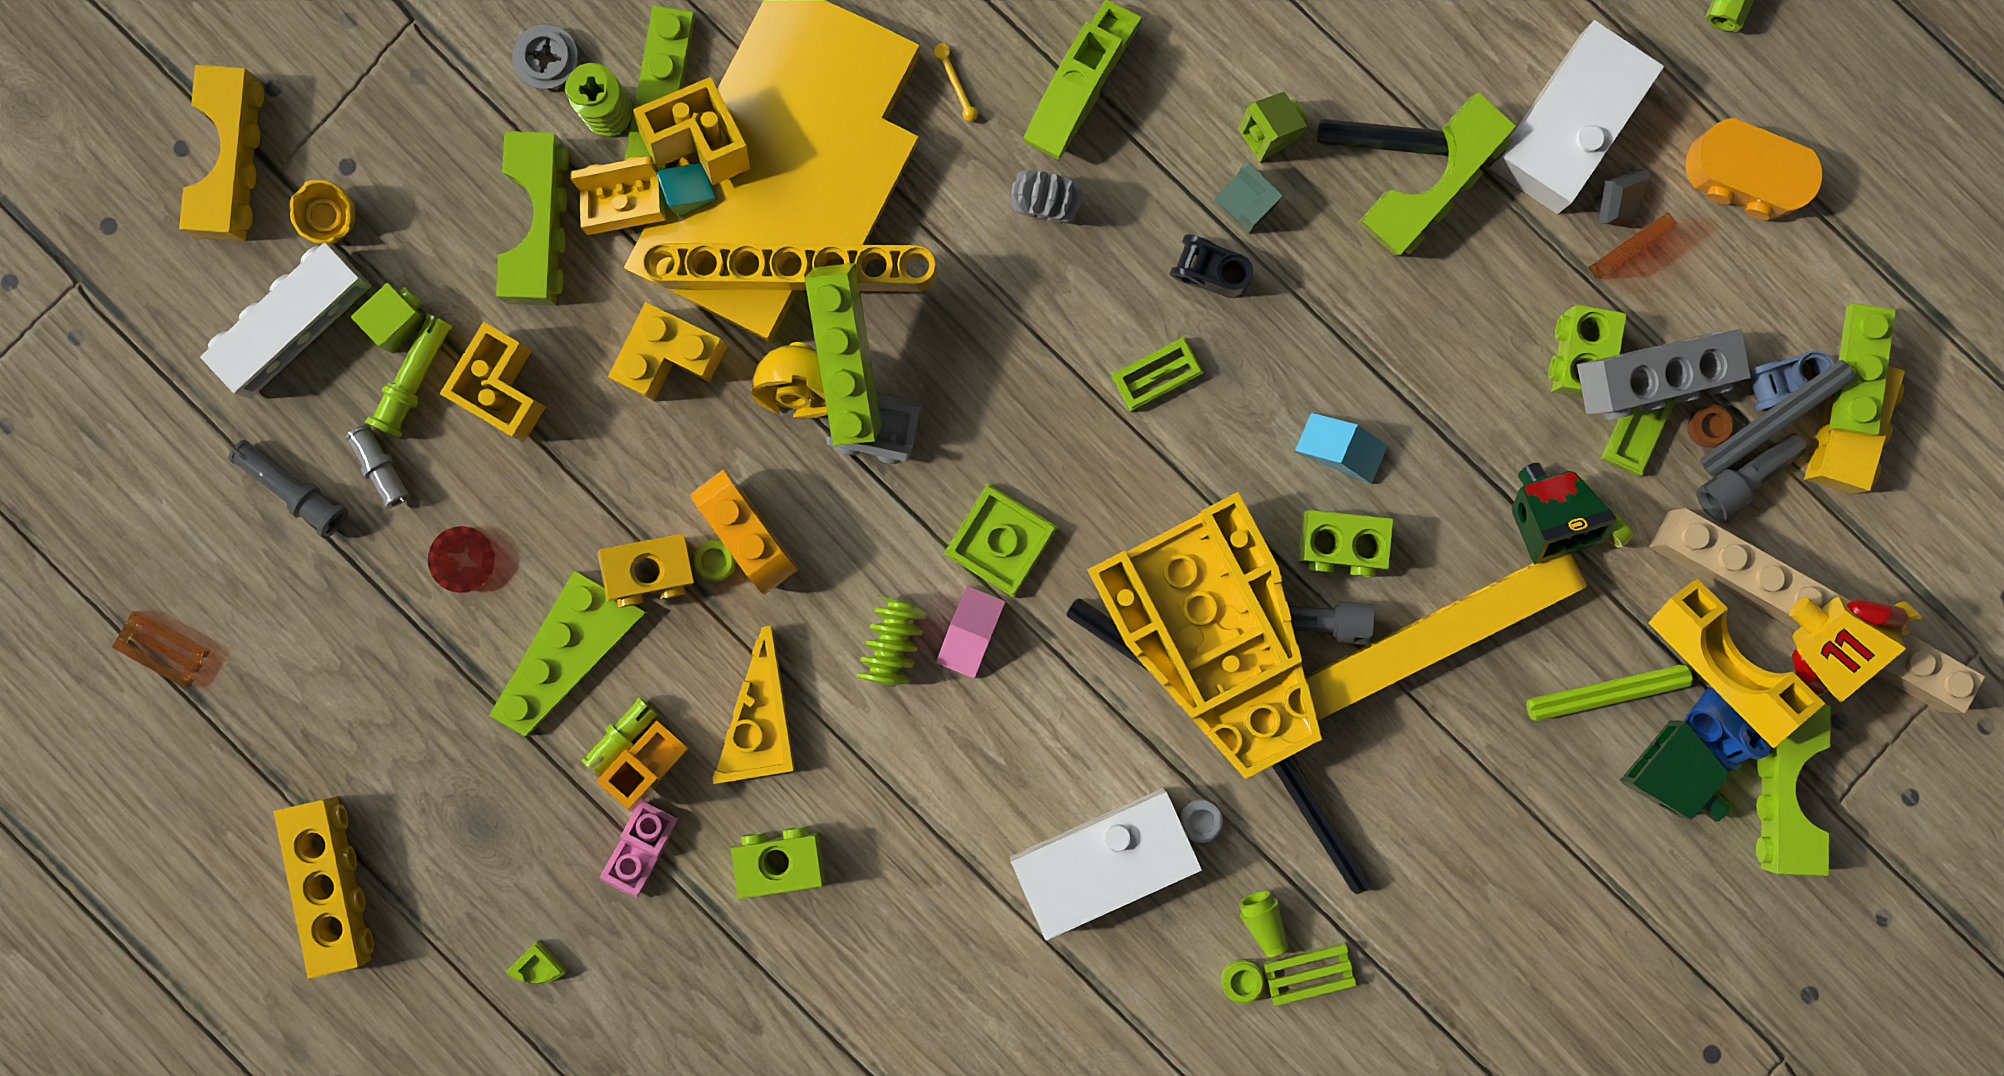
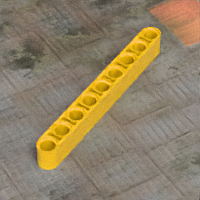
[1305,553,1588,721]

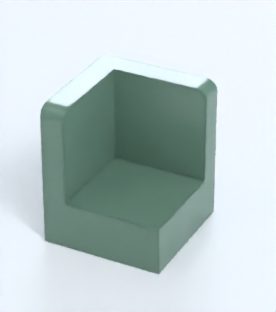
[1215,162,1283,234]

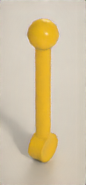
[934,43,978,122]

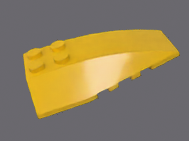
[1087,492,1322,779]

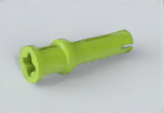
[365,314,452,439]

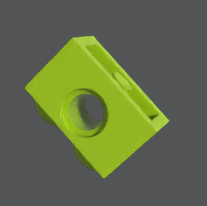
[730,826,826,899]

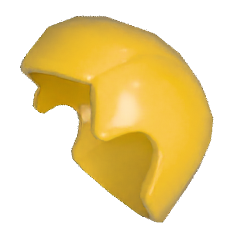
[290,180,355,244]

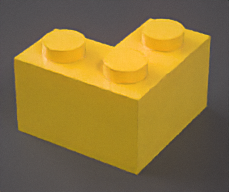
[633,77,751,186]
[608,302,728,402]
[440,321,546,442]

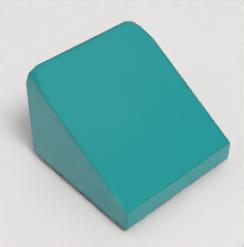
[657,162,717,217]

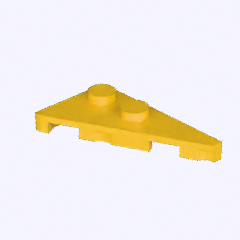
[712,625,795,784]

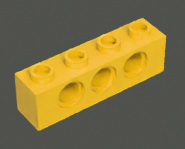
[273,796,374,979]

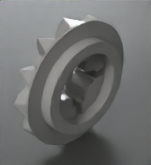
[512,24,579,91]

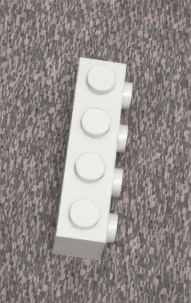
[200,242,372,399]

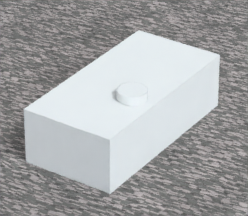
[1489,20,1664,214]
[1010,788,1202,941]

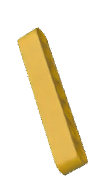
[642,243,938,292]

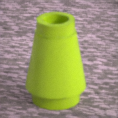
[1239,890,1289,957]

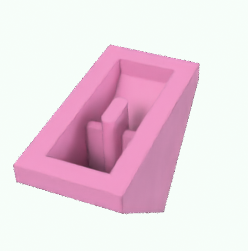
[936,586,1006,679]

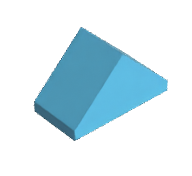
[1294,413,1388,484]

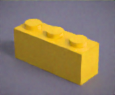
[1804,366,1905,494]

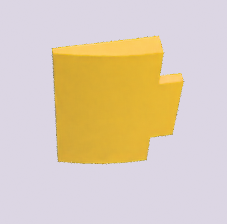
[624,0,921,343]

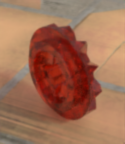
[428,526,497,593]

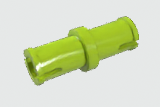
[581,697,659,777]

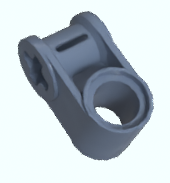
[1749,351,1834,411]

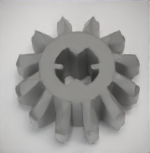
[1011,170,1081,224]

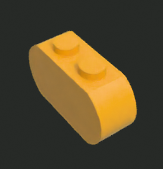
[1685,118,1822,220]
[690,469,799,595]

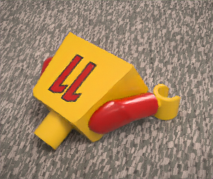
[1789,596,1923,703]

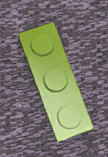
[1829,303,1896,436]

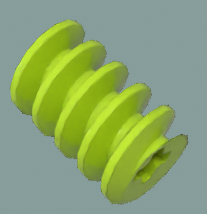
[565,63,634,137]
[856,595,928,687]

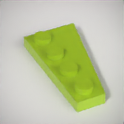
[489,571,649,737]

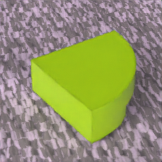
[506,940,568,984]

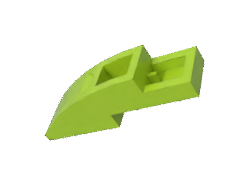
[1023,0,1142,161]

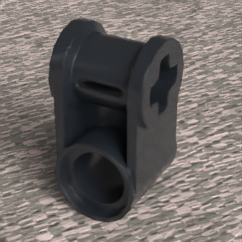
[1169,234,1253,298]

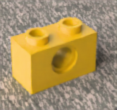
[597,533,694,608]

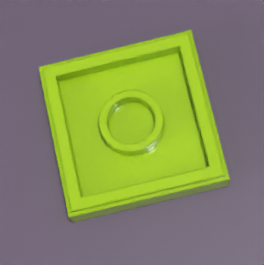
[943,483,1058,598]

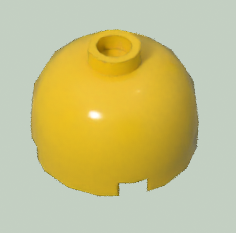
[751,342,828,418]

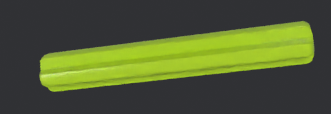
[1526,665,1693,721]

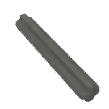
[1700,360,1856,476]

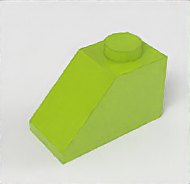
[1238,91,1307,163]

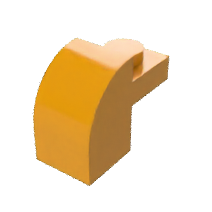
[596,720,689,812]

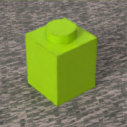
[351,282,426,353]

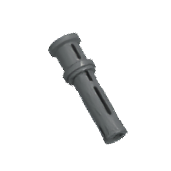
[228,440,348,539]

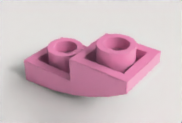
[599,801,678,899]

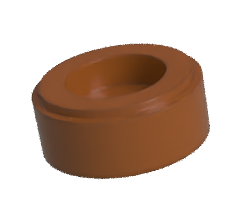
[1688,405,1734,448]

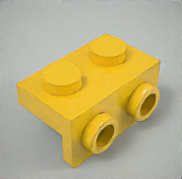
[571,157,666,235]

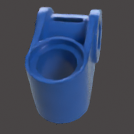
[1685,687,1771,772]

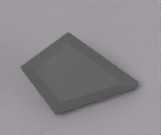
[1594,169,1650,228]

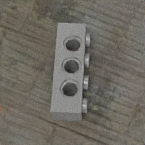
[1577,328,1751,420]

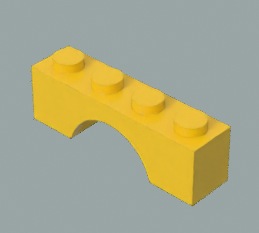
[179,65,264,241]
[1648,578,1826,749]

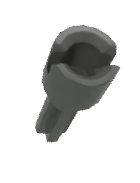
[1696,433,1807,521]
[1288,601,1374,645]

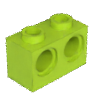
[1548,305,1626,398]
[1298,510,1393,577]

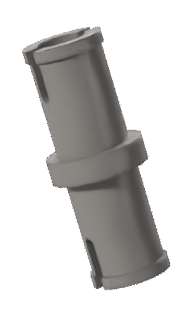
[345,424,411,509]

